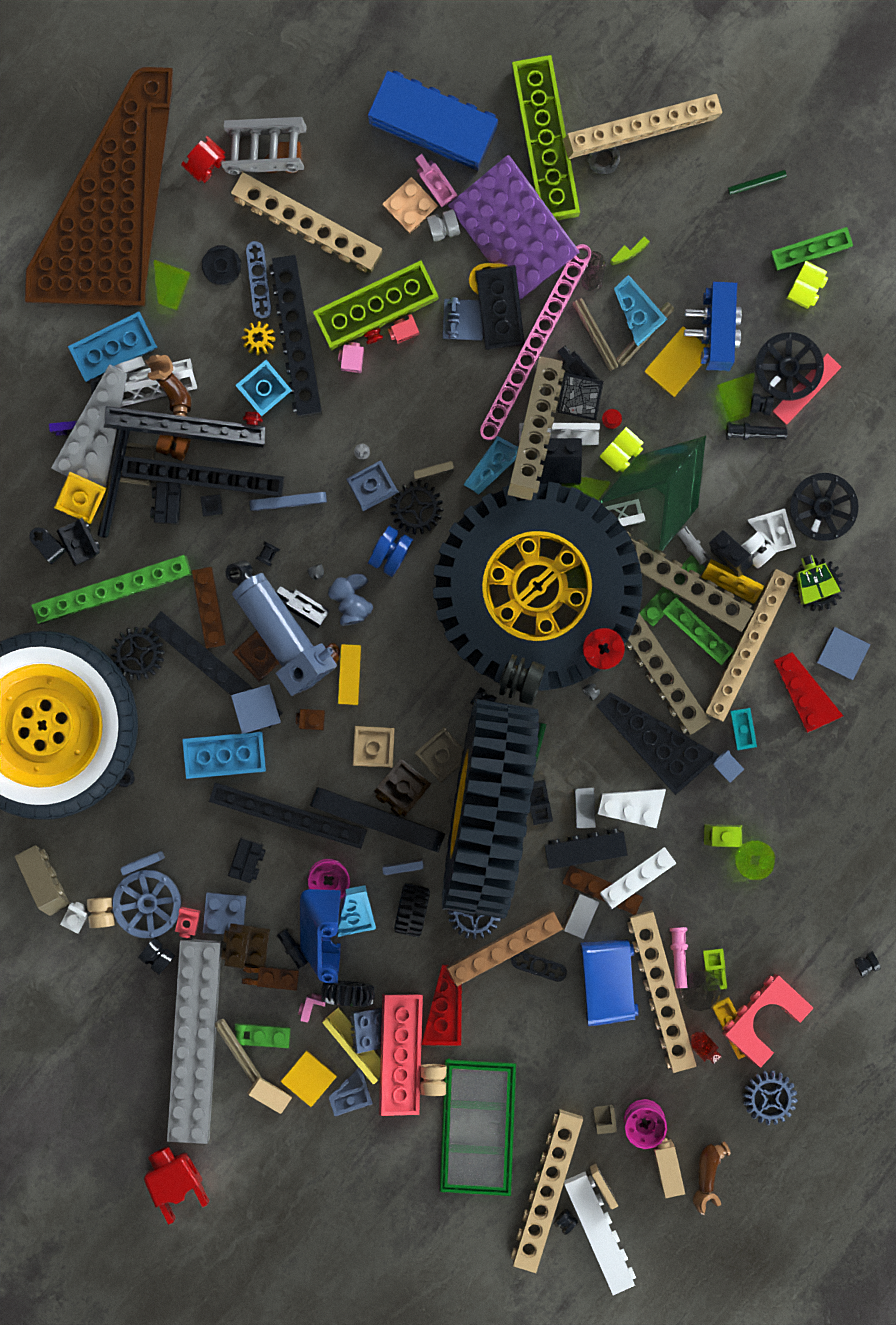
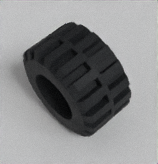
[394,883,430,938]

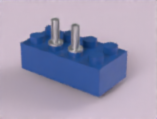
[684,282,742,371]

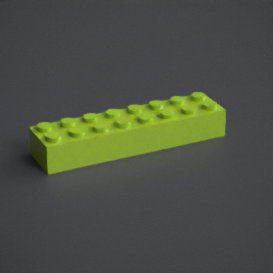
[511,55,580,221]

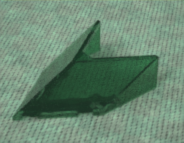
[599,436,706,552]

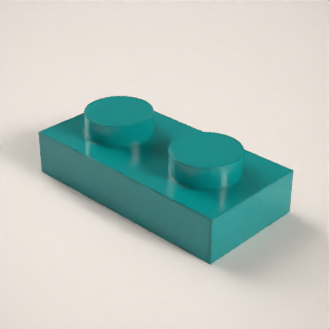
[730,708,757,750]

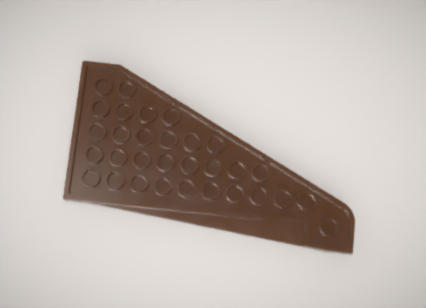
[25,67,173,307]

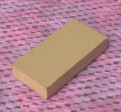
[247,1076,292,1114]

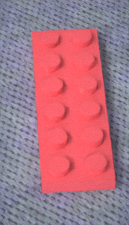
[379,994,423,1116]

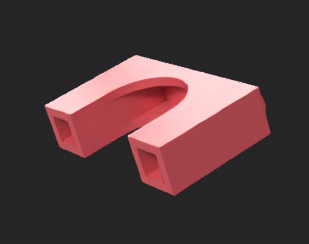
[722,974,813,1068]

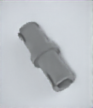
[676,526,710,565]

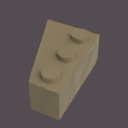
[15,845,70,916]

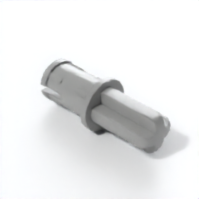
[354,444,370,460]

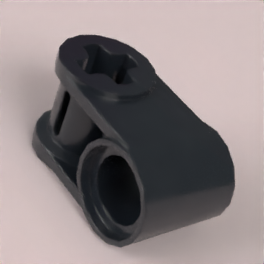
[29,527,66,564]

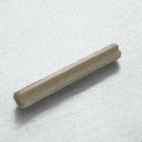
[573,298,619,371]
[616,302,674,367]
[215,1019,262,1084]

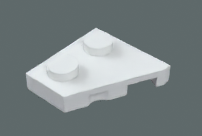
[748,509,796,552]

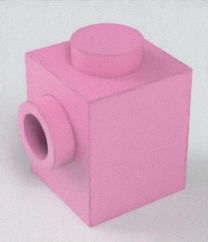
[338,342,364,373]

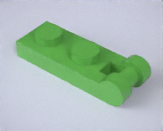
[234,1024,291,1048]

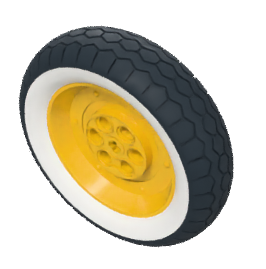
[0,631,138,820]

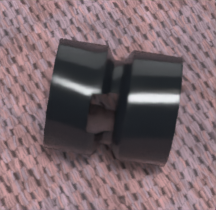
[138,938,176,975]

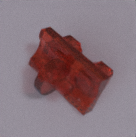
[689,1031,722,1064]

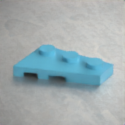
[614,275,667,346]
[463,436,518,495]
[337,885,376,937]

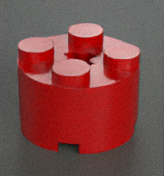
[181,136,226,183]
[583,628,625,669]

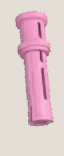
[669,928,688,988]

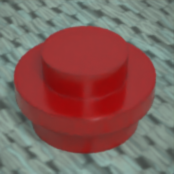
[602,409,622,429]
[243,412,263,426]

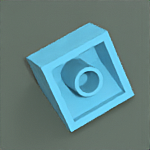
[236,359,292,416]

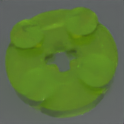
[735,840,775,880]

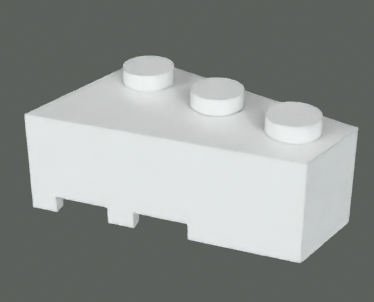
[597,788,666,828]

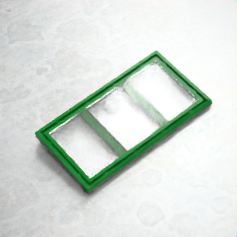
[440,1059,516,1196]

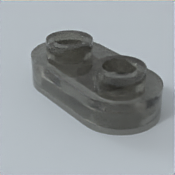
[581,251,606,292]

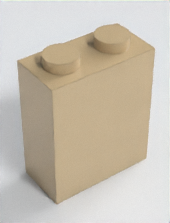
[653,1138,685,1198]

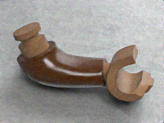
[145,355,192,416]
[693,1141,731,1215]

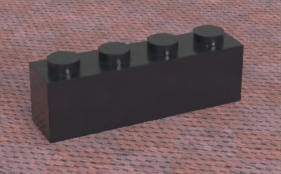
[544,828,628,869]

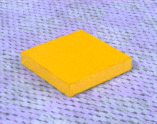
[54,472,107,524]
[281,1050,337,1107]

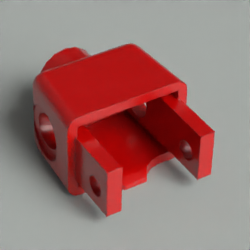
[144,1146,210,1225]

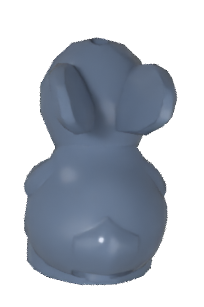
[328,574,373,626]

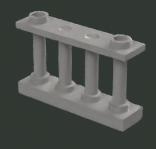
[221,117,306,175]

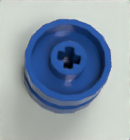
[368,526,414,577]

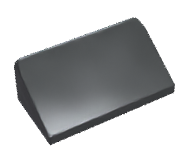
[574,788,596,829]

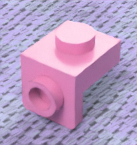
[298,993,326,1023]

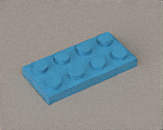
[68,311,158,383]
[182,732,266,779]

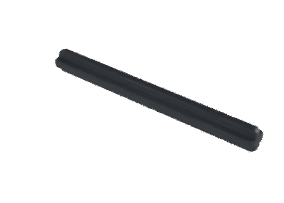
[98,430,130,538]

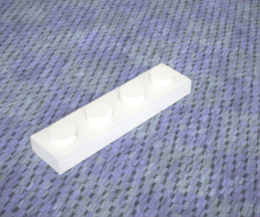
[600,847,676,909]

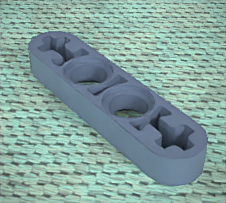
[246,241,272,320]
[249,492,327,511]

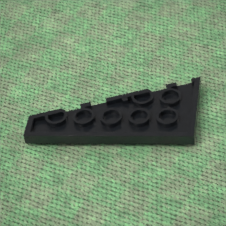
[596,692,720,795]

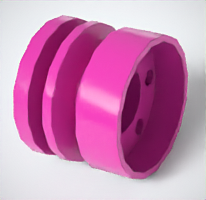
[307,859,350,899]
[623,1099,667,1149]

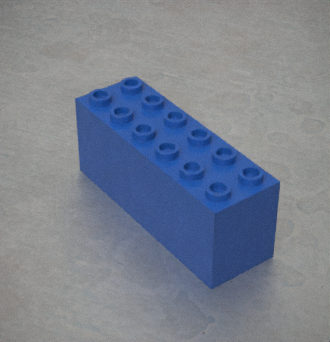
[368,71,498,172]

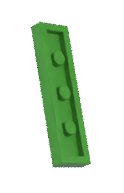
[770,227,853,271]
[640,555,706,627]
[662,597,735,665]

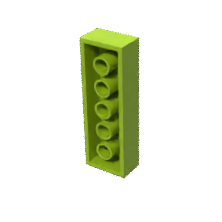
[313,260,439,351]

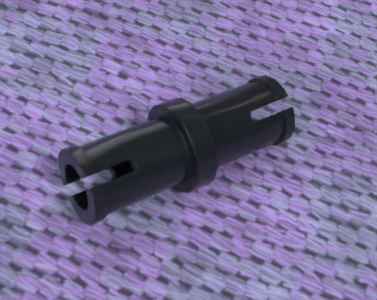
[276,929,308,969]

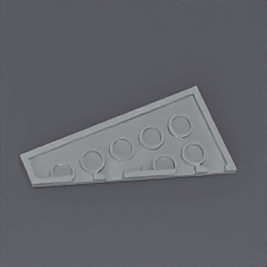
[51,364,127,497]

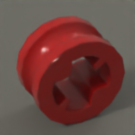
[364,328,383,345]

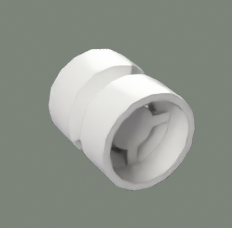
[741,531,776,569]

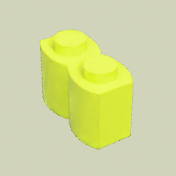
[786,261,828,309]
[599,427,644,473]

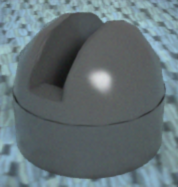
[307,564,324,580]
[582,683,600,701]

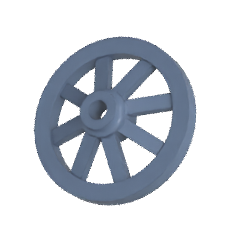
[113,870,181,938]

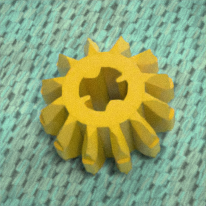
[241,321,276,356]

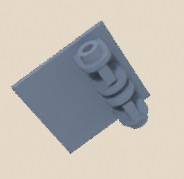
[443,297,483,341]
[350,1008,382,1054]

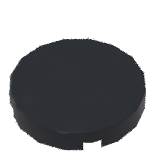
[202,245,241,285]

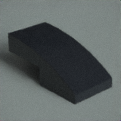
[530,780,553,825]

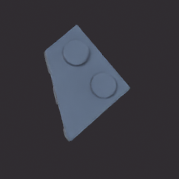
[329,1068,373,1116]

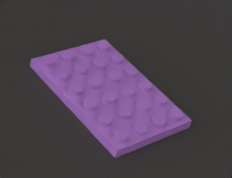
[448,155,580,300]

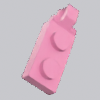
[415,154,458,208]

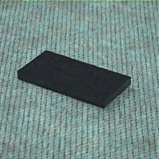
[475,265,525,350]

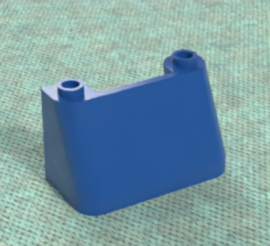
[300,889,341,983]
[580,939,639,1026]

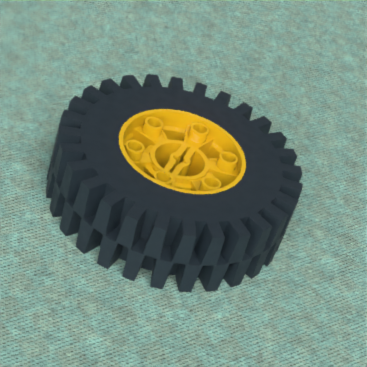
[433,482,642,691]
[442,699,539,919]

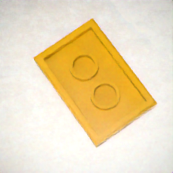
[644,326,707,397]

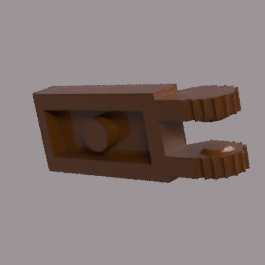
[242,966,299,991]

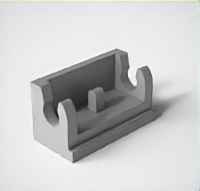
[561,891,599,939]

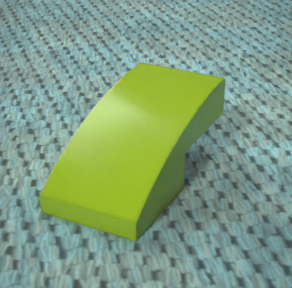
[610,236,650,266]
[703,949,727,991]

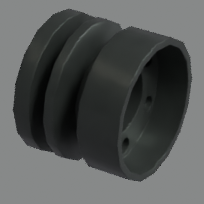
[499,654,546,706]

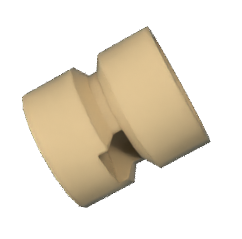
[87,897,115,928]
[420,1064,446,1096]

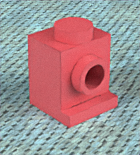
[388,314,419,344]
[175,907,201,938]

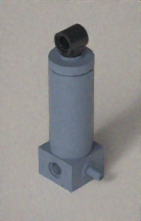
[225,560,338,696]

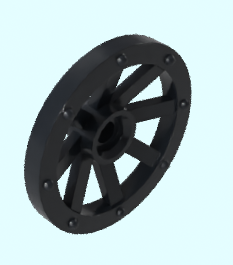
[755,332,824,401]
[790,473,859,541]

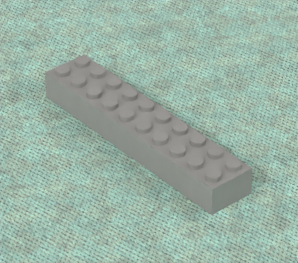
[167,938,222,1144]

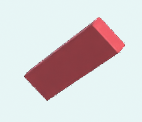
[772,353,841,425]

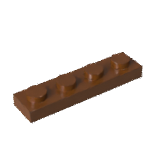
[192,567,226,649]
[562,866,643,915]

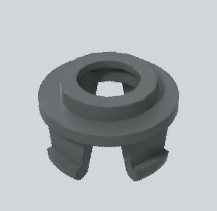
[587,146,620,175]

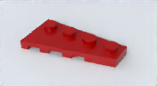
[773,652,843,733]
[421,965,462,1046]

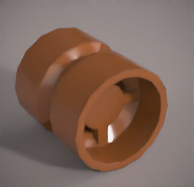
[156,435,191,461]

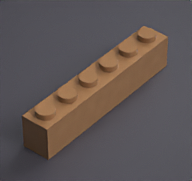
[446,911,563,986]

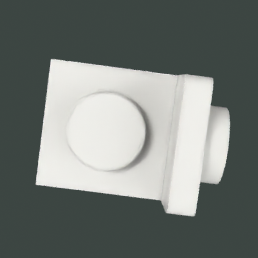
[60,902,89,934]

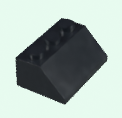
[529,438,582,485]

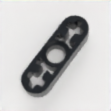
[511,951,567,982]

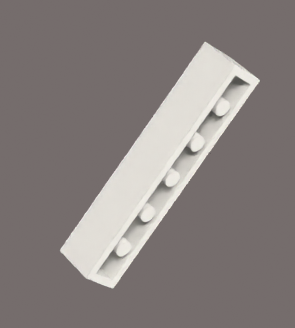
[564,1171,636,1295]

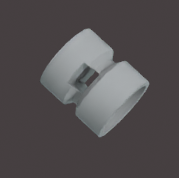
[426,209,460,242]

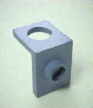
[712,750,744,782]

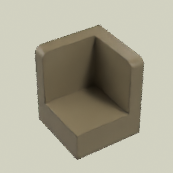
[593,1104,617,1134]

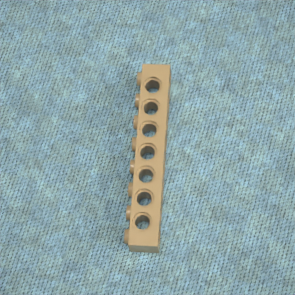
[563,94,723,159]
[231,172,383,273]
[704,569,794,722]
[627,910,697,1073]
[510,1109,583,1273]

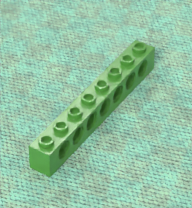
[32,555,192,624]

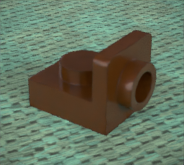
[296,709,325,730]

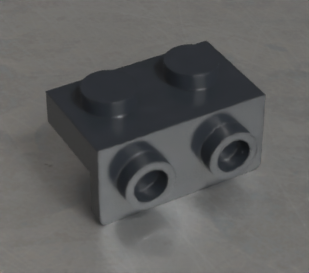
[57,518,100,566]

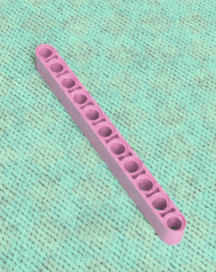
[480,244,591,442]

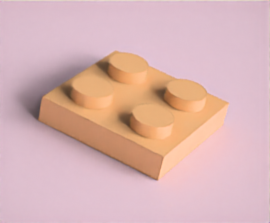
[382,177,439,234]

